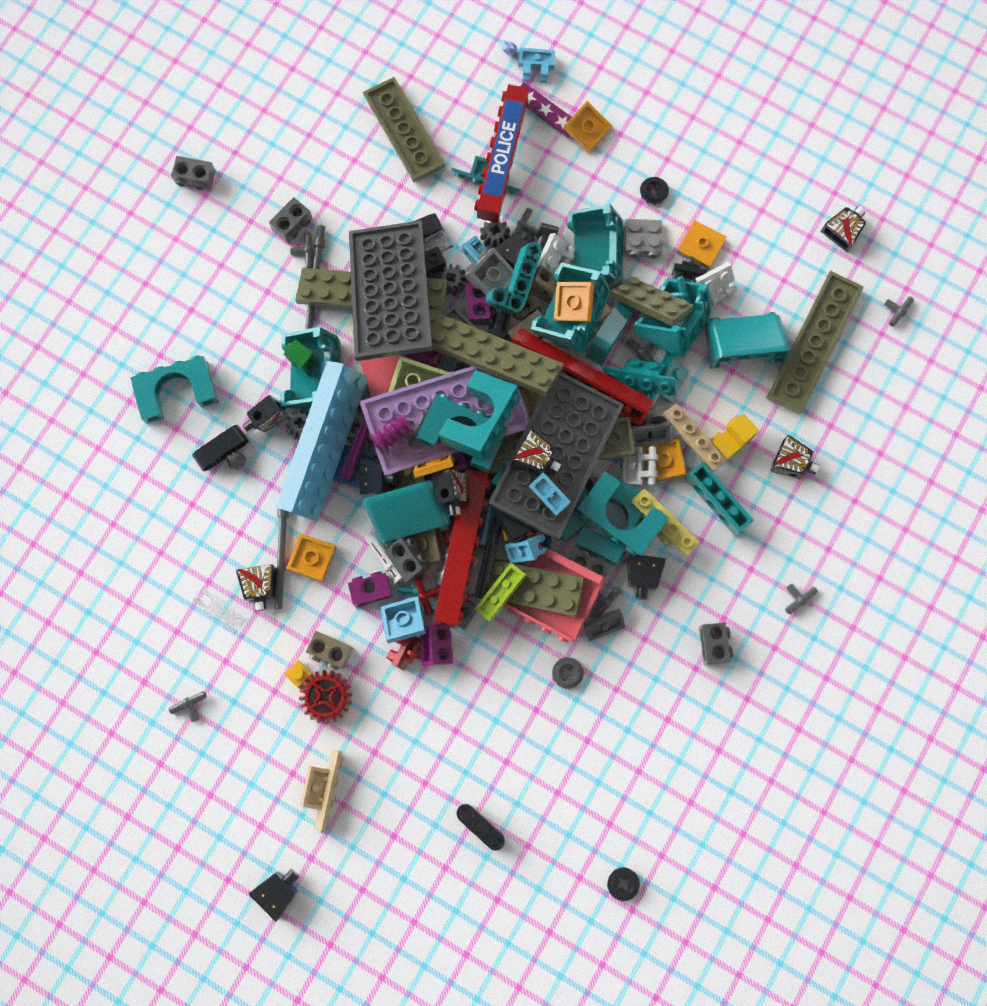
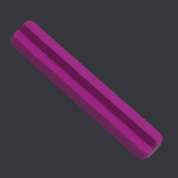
[341,424,369,480]

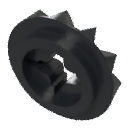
[640,177,669,206]
[607,867,640,901]

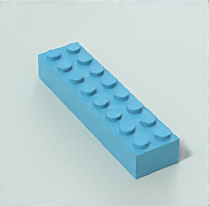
[276,361,368,522]

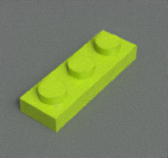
[474,563,527,622]

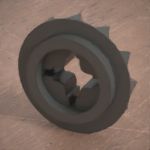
[552,657,584,689]

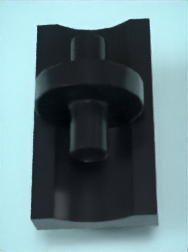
[671,256,708,283]

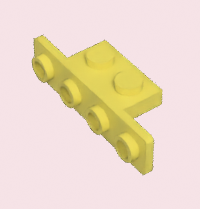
[631,489,700,556]

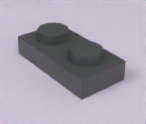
[584,609,626,641]

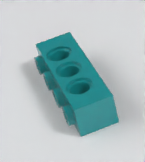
[685,462,754,536]

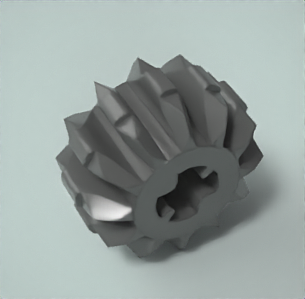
[480,218,511,249]
[438,264,468,296]
[285,409,310,440]

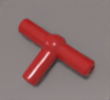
[414,578,440,615]

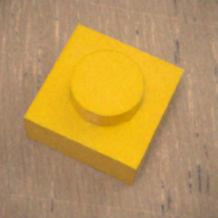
[284,660,312,688]

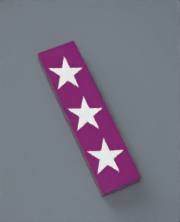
[521,82,572,139]

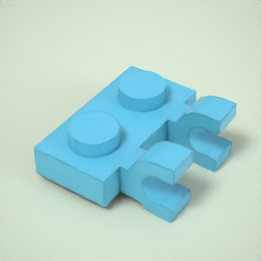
[518,48,555,83]

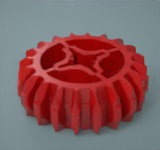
[299,670,353,724]

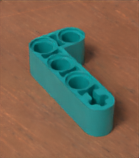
[486,242,542,314]
[585,301,636,366]

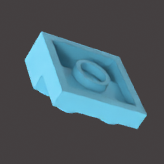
[381,596,426,644]

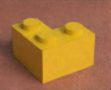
[710,414,760,461]

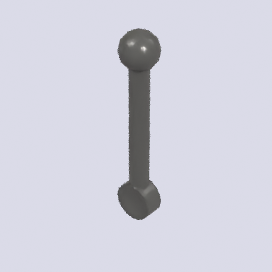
[408,409,429,447]

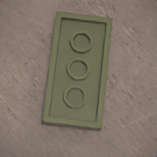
[610,276,694,326]

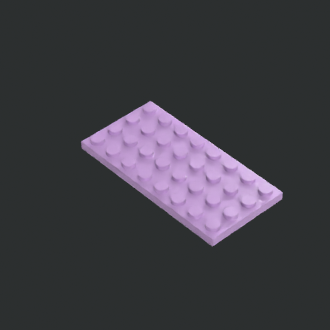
[360,366,530,476]

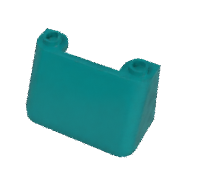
[567,204,623,283]
[531,262,610,353]
[634,278,711,358]
[704,312,791,369]
[280,327,341,409]
[362,480,455,545]

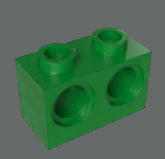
[283,339,320,376]

